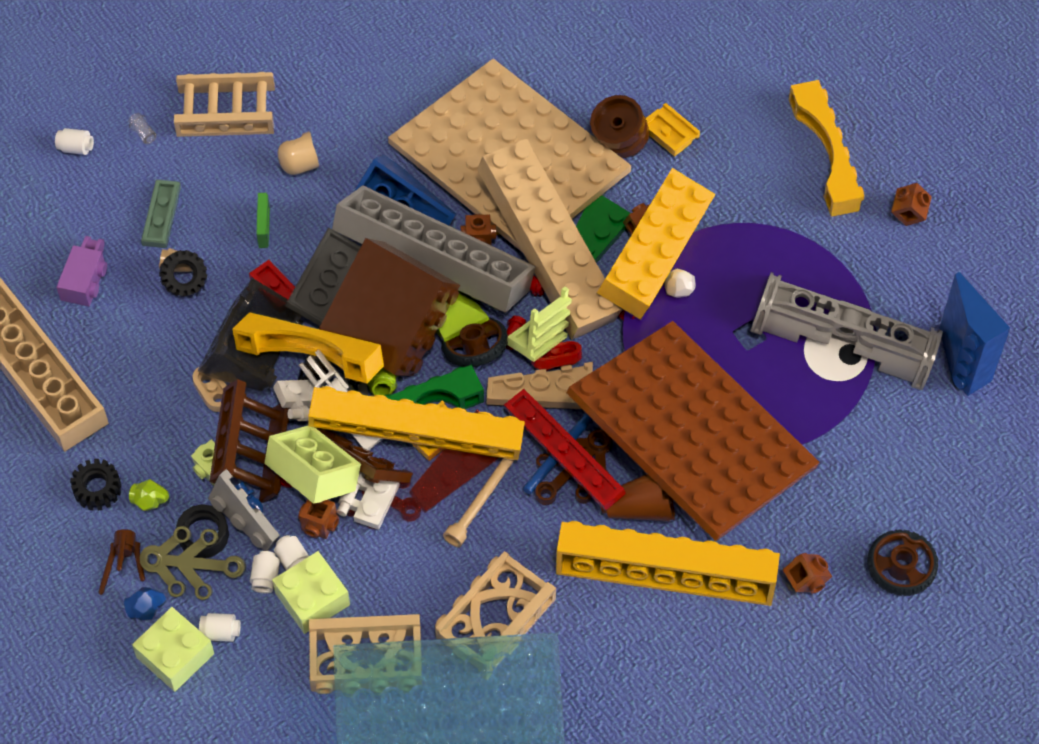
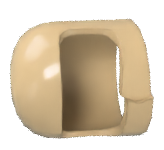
[278,131,319,175]

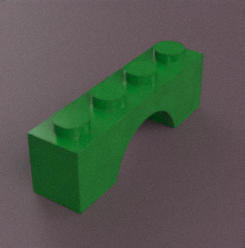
[384,365,484,409]

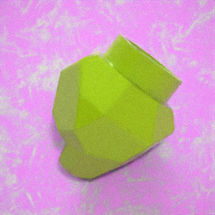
[367,368,398,396]
[129,479,169,511]

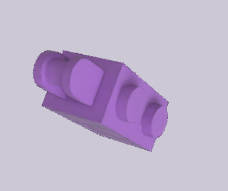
[57,236,107,307]

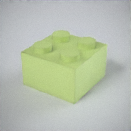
[272,551,350,634]
[132,607,214,692]

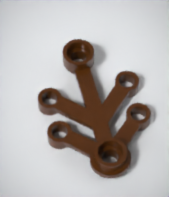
[535,430,612,505]

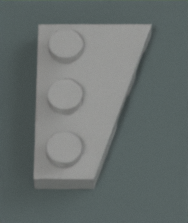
[208,469,280,551]

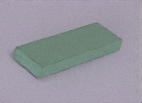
[141,179,181,248]

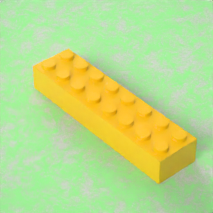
[556,521,780,606]

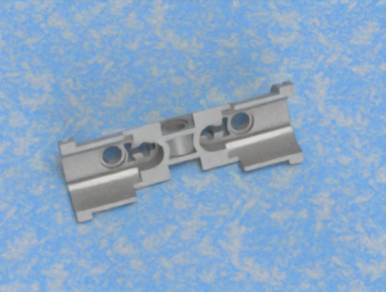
[750,272,943,390]

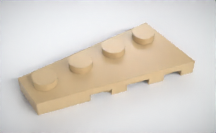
[487,362,593,409]

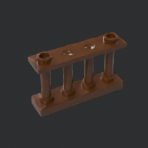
[209,379,289,503]

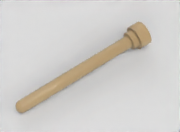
[443,450,521,547]

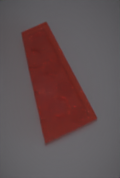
[409,409,500,513]

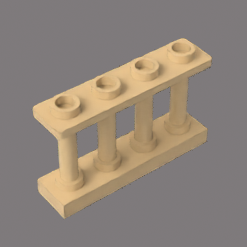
[174,72,275,137]

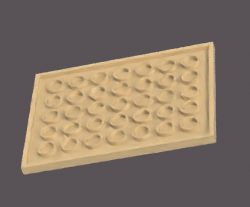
[388,59,631,253]

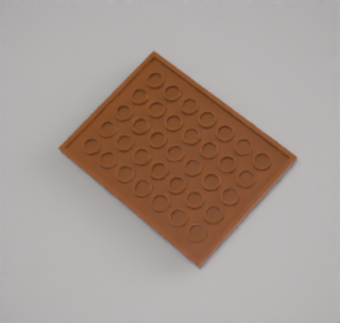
[566,321,820,541]

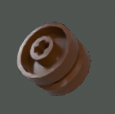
[590,95,650,158]

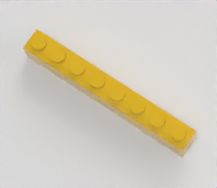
[308,386,525,460]

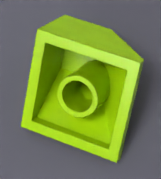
[436,290,489,342]

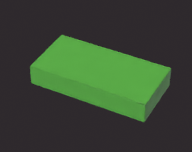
[257,193,270,248]

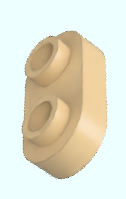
[193,365,227,412]

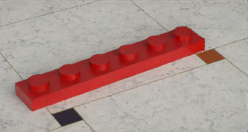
[504,389,626,511]

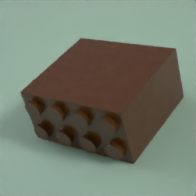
[319,238,460,376]

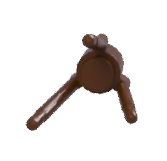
[98,529,145,595]

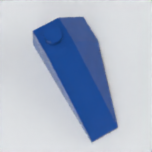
[355,154,457,226]

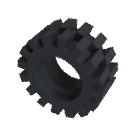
[159,250,207,297]
[70,459,121,511]

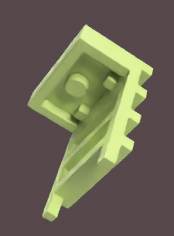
[507,287,572,362]

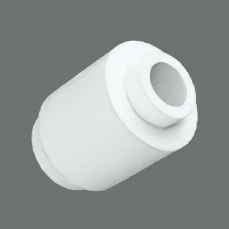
[55,128,94,155]
[274,535,309,571]
[250,551,280,593]
[199,613,241,642]

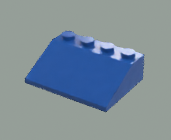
[939,272,1010,396]

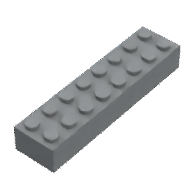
[332,185,536,313]

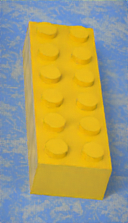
[597,168,715,320]

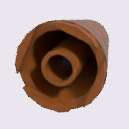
[601,474,675,522]

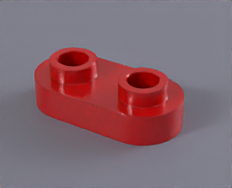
[532,341,582,370]

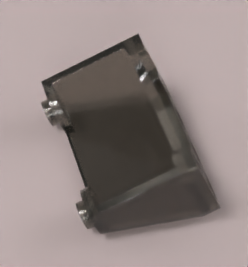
[198,278,304,391]

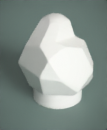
[665,268,695,298]

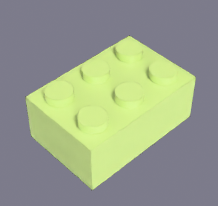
[265,426,361,503]

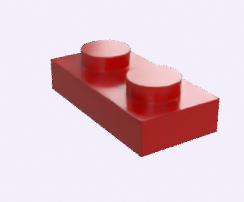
[249,260,295,311]

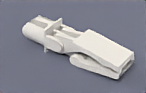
[298,349,383,451]

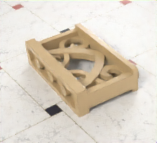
[435,551,556,678]
[309,614,422,694]

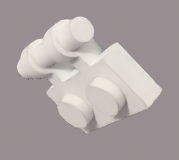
[273,380,319,421]
[337,472,400,530]

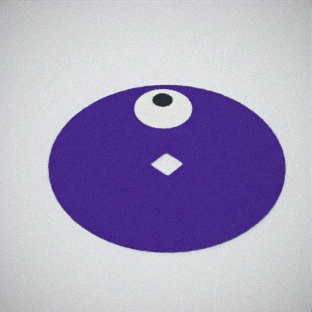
[623,223,876,445]

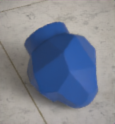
[124,587,166,620]

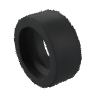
[176,504,229,558]

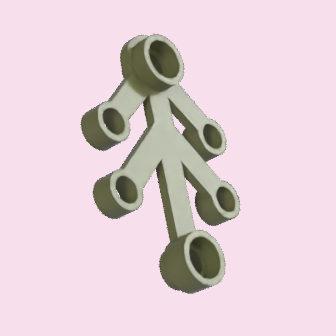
[140,526,246,600]

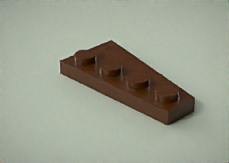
[315,427,413,483]

